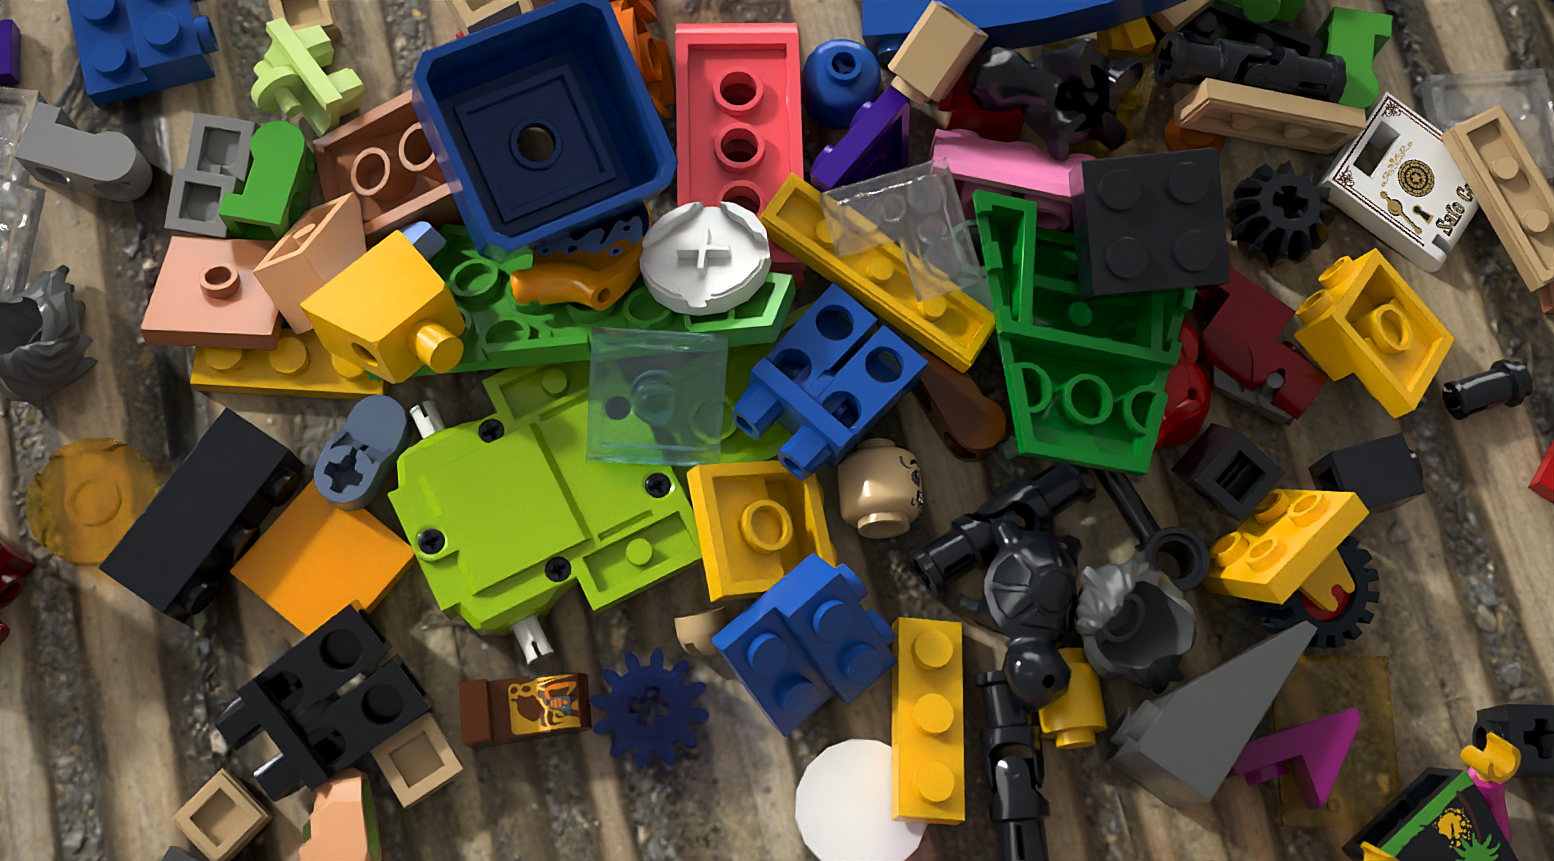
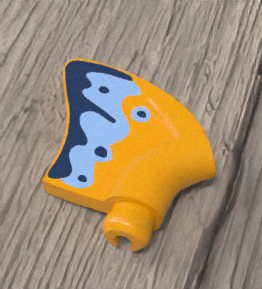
[510,204,652,311]

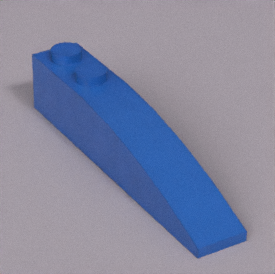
[862,0,1187,64]

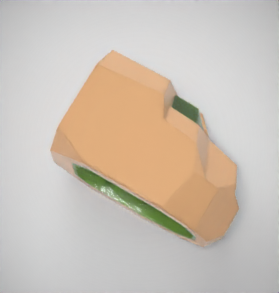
[299,768,382,861]

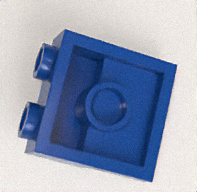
[67,0,219,107]
[710,552,897,737]

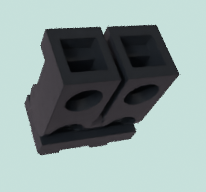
[214,599,433,802]

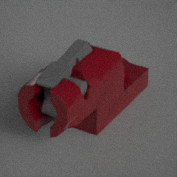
[1192,266,1328,426]

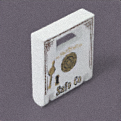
[1316,92,1480,272]

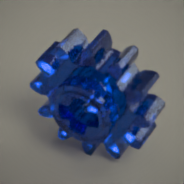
[590,648,709,771]

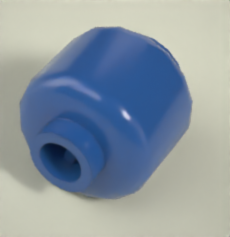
[801,39,881,130]

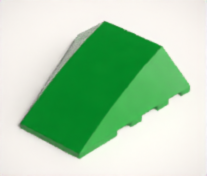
[972,189,1197,476]

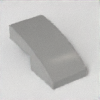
[164,112,262,239]

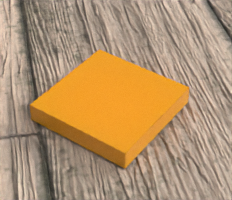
[229,478,418,636]

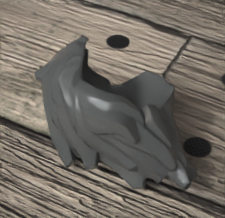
[0,264,98,407]
[1074,558,1198,695]

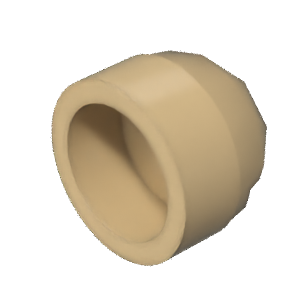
[673,607,728,657]

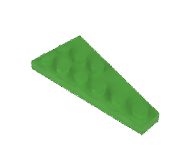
[364,223,796,381]

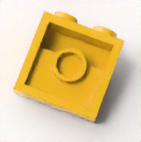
[1293,248,1455,419]
[686,460,838,602]

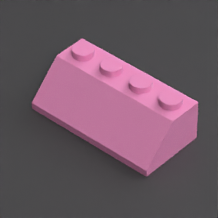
[916,129,1096,234]

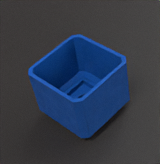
[412,0,678,264]

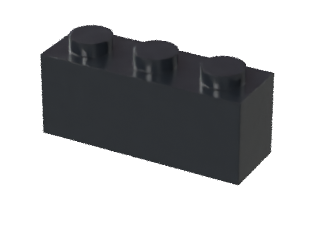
[98,407,305,624]

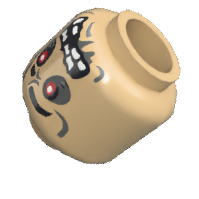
[837,438,924,539]

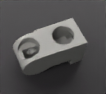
[13,101,153,202]

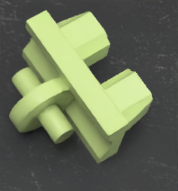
[251,17,365,137]

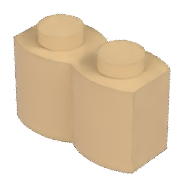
[888,0,989,105]

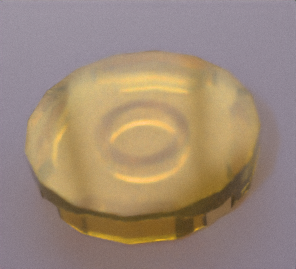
[25,438,163,567]

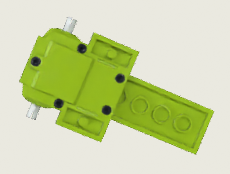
[387,293,911,665]

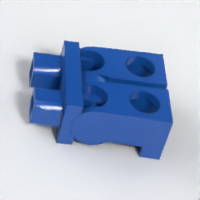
[732,282,928,481]

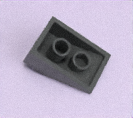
[1105,620,1318,808]

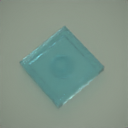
[586,327,728,467]

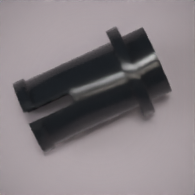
[1442,359,1533,420]

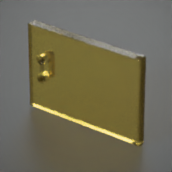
[1272,655,1400,828]

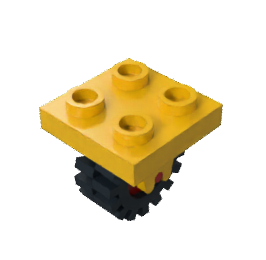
[1200,489,1380,649]

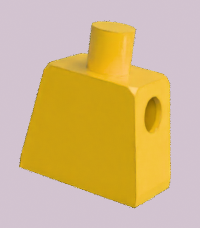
[299,230,466,384]

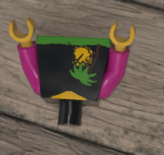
[1341,732,1521,861]

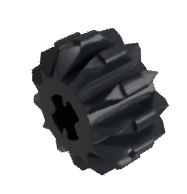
[1225,160,1337,268]

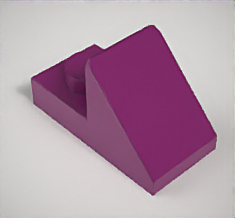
[1225,707,1362,810]

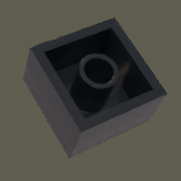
[1068,147,1230,302]

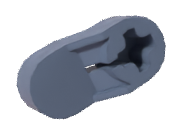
[314,394,413,511]

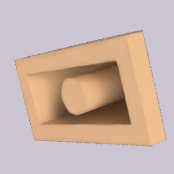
[252,192,367,335]

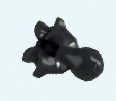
[965,37,1143,161]
[956,520,1082,714]

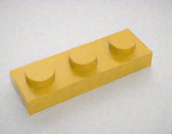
[190,328,389,401]
[891,617,965,825]

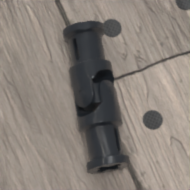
[1154,31,1347,104]
[906,461,1097,600]
[974,670,1051,861]

